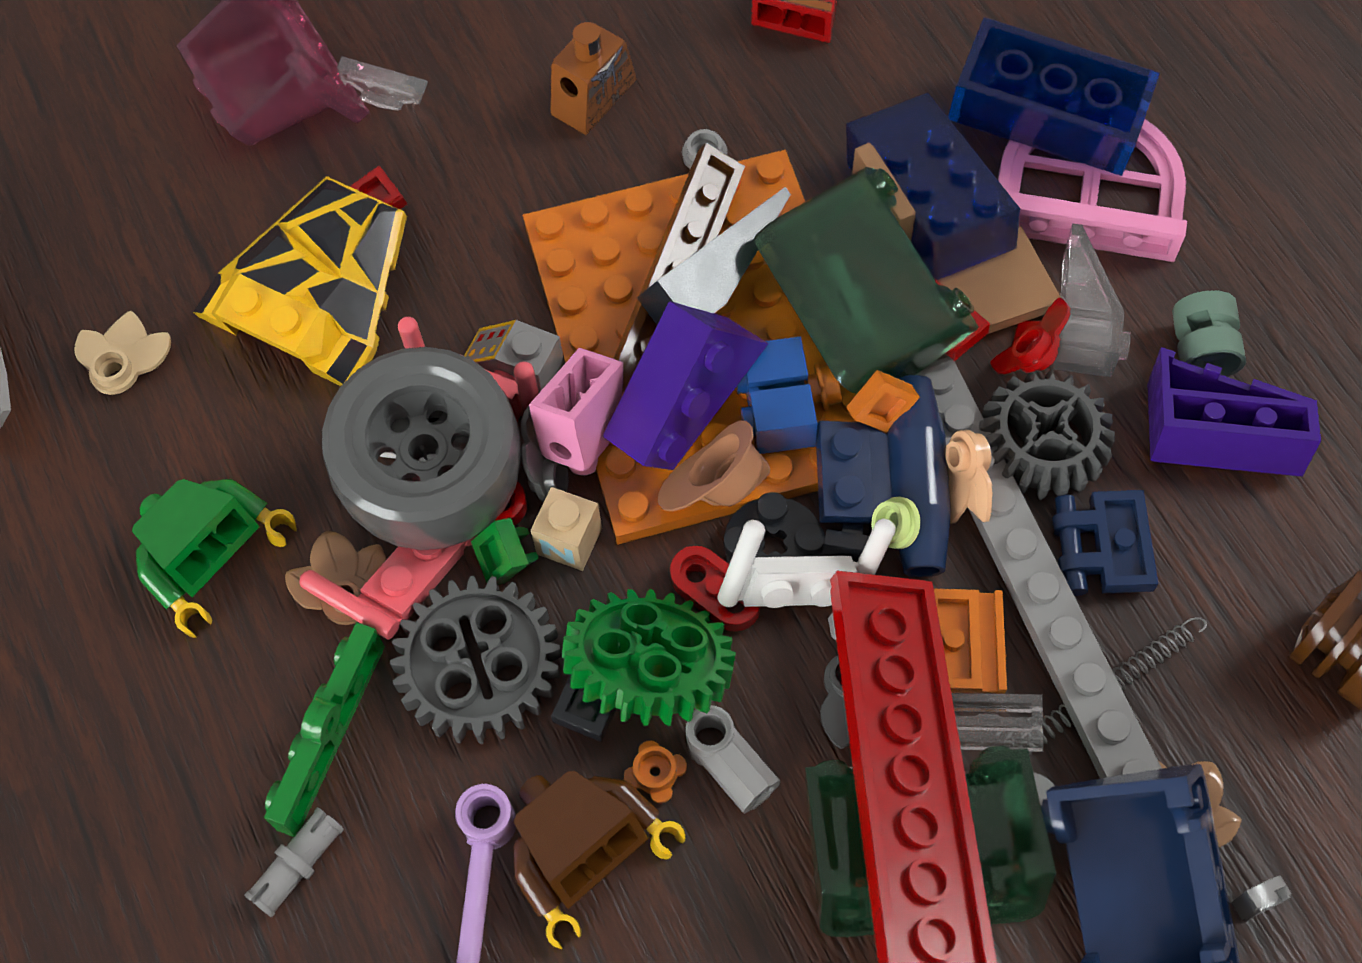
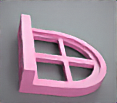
[989,103,1187,262]

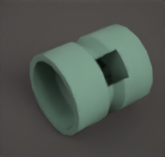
[1172,290,1246,377]

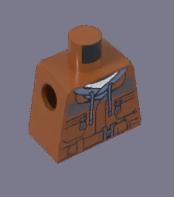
[551,22,636,135]

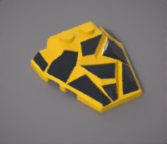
[193,177,407,386]

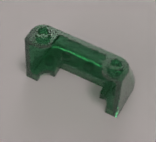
[754,167,979,394]
[805,746,1056,937]

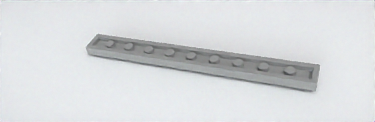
[906,357,1162,779]

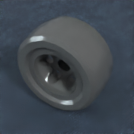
[322,347,522,550]

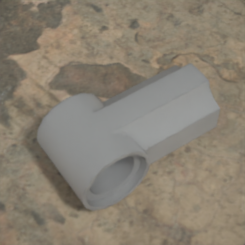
[686,705,780,814]

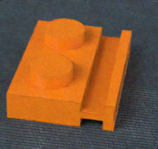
[934,589,1007,696]

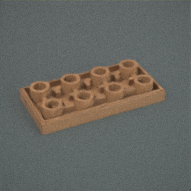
[854,226,1061,369]

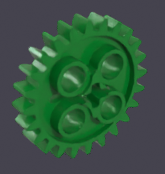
[562,589,736,726]

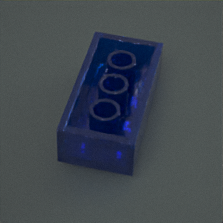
[947,17,1160,176]
[846,93,1020,280]

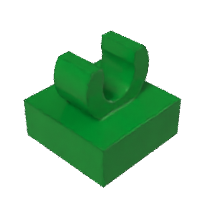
[471,518,539,585]

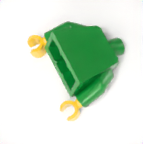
[132,479,297,638]

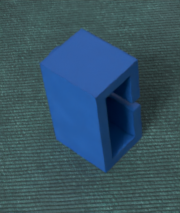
[736,336,818,454]

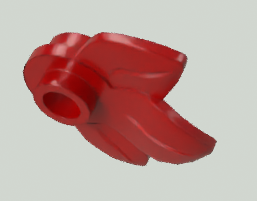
[991,297,1071,375]

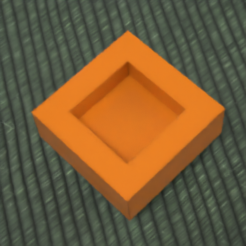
[846,370,920,433]

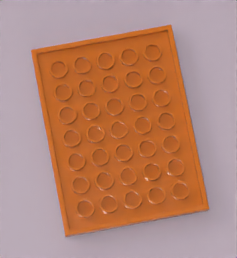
[523,149,886,545]

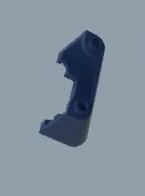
[1041,764,1240,963]

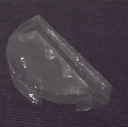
[337,56,428,110]

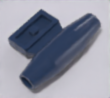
[816,375,951,577]

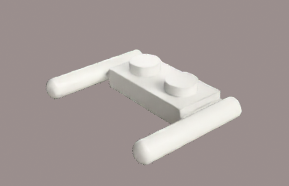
[717,519,895,608]

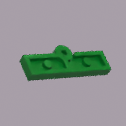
[264,622,385,837]

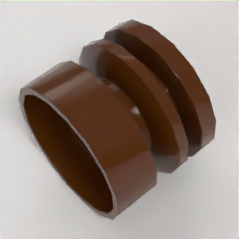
[1288,569,1362,711]

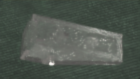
[1053,224,1131,377]

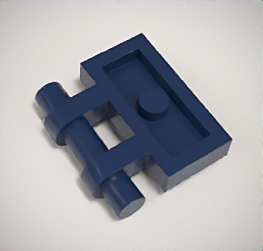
[1052,490,1159,596]

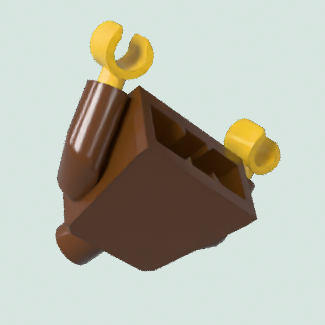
[513,771,685,949]

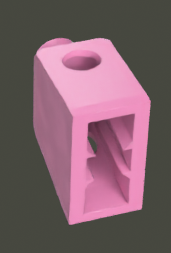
[529,348,623,475]

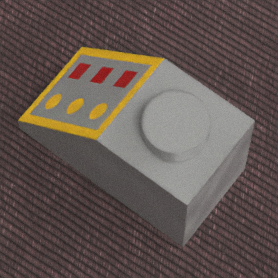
[464,320,565,393]

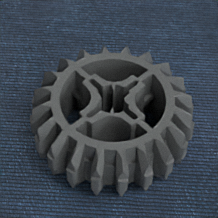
[979,369,1115,500]

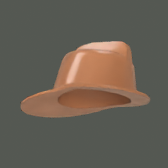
[658,421,771,512]

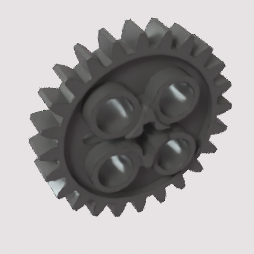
[390,576,562,744]

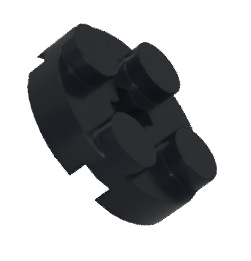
[723,492,825,564]

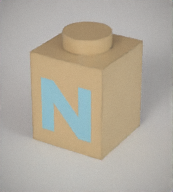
[530,487,602,571]

